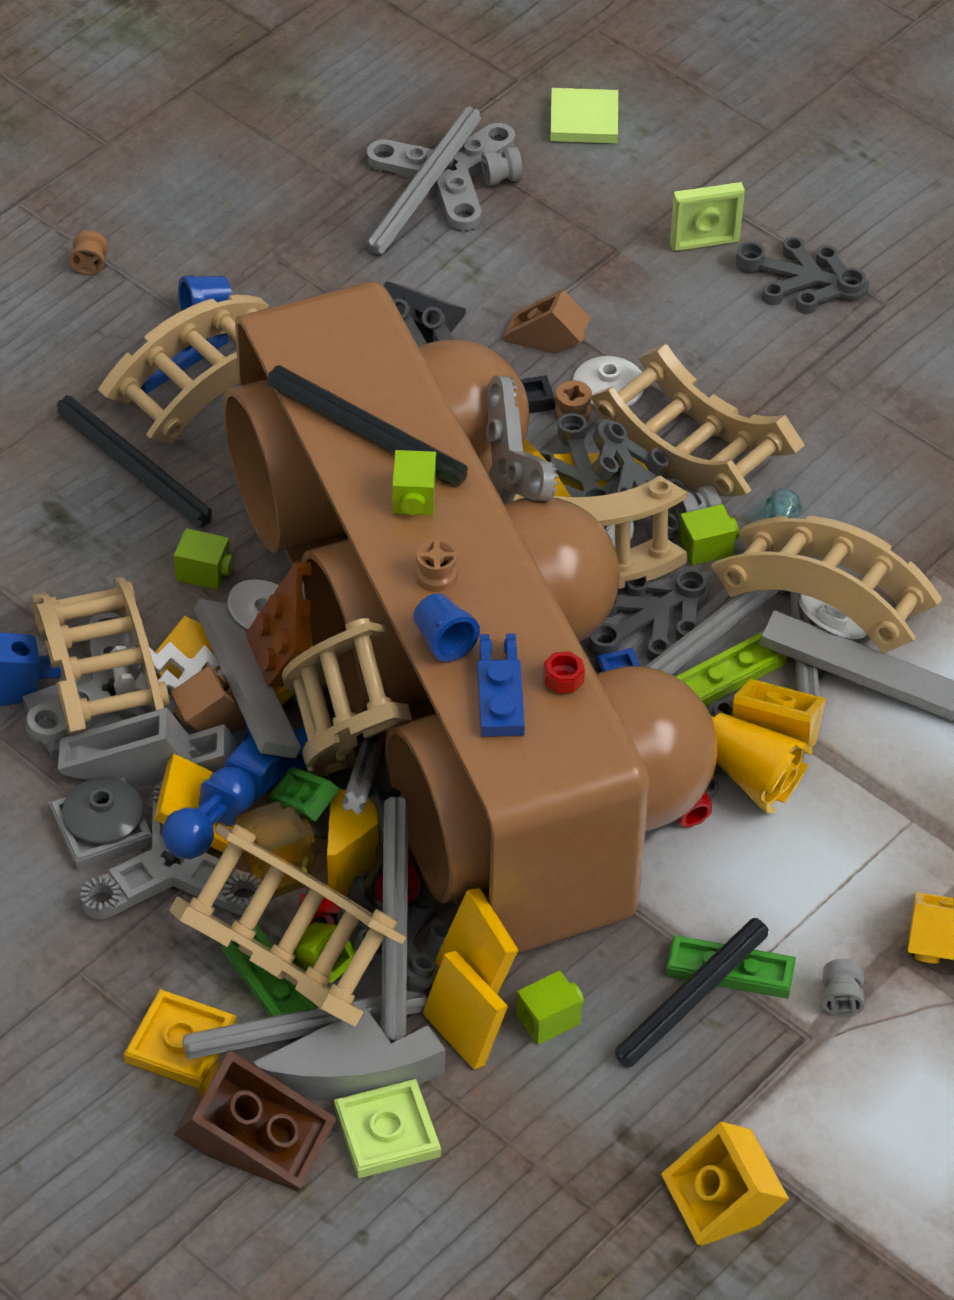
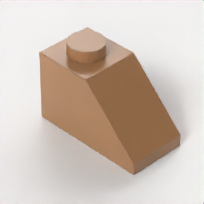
[503,289,591,353]
[171,666,246,732]

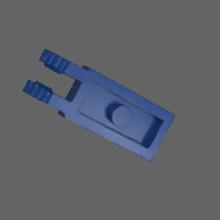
[477,633,525,737]

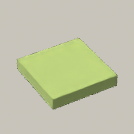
[550,88,618,144]
[670,182,745,251]
[334,1079,441,1179]

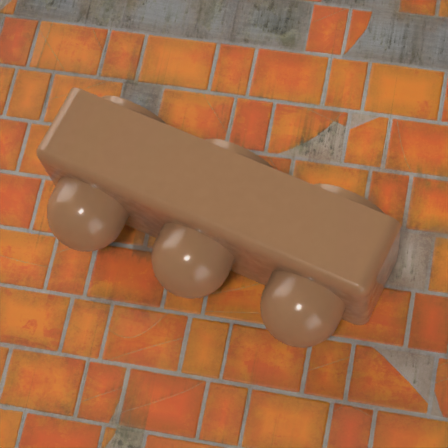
[223,281,717,954]

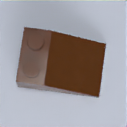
[173,1049,337,1191]

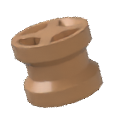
[69,230,108,275]
[555,380,592,421]
[416,539,458,592]

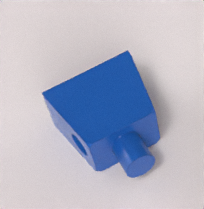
[0,633,61,706]

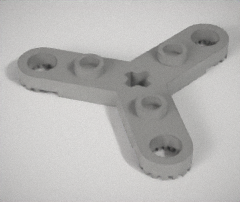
[367,123,515,232]
[486,375,558,503]
[26,612,198,744]
[80,781,262,919]

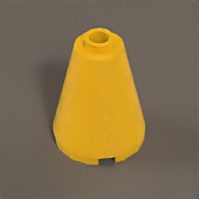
[710,713,813,814]

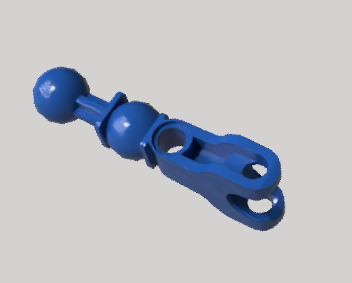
[162,723,308,860]

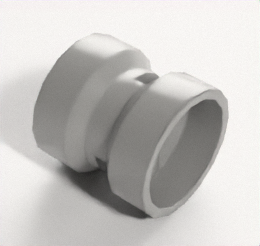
[481,146,523,186]
[674,484,721,524]
[822,959,864,1017]

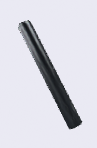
[615,918,769,1068]

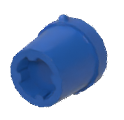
[178,275,232,311]
[413,594,480,662]

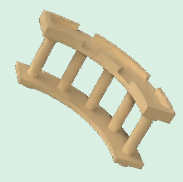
[98,295,269,444]
[590,343,805,496]
[513,476,688,589]
[711,516,942,654]
[30,576,170,735]
[282,618,412,777]
[169,824,407,1027]

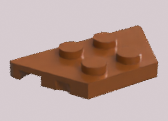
[246,562,312,687]

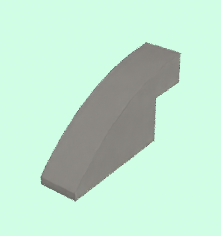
[58,707,238,785]
[254,1007,446,1101]

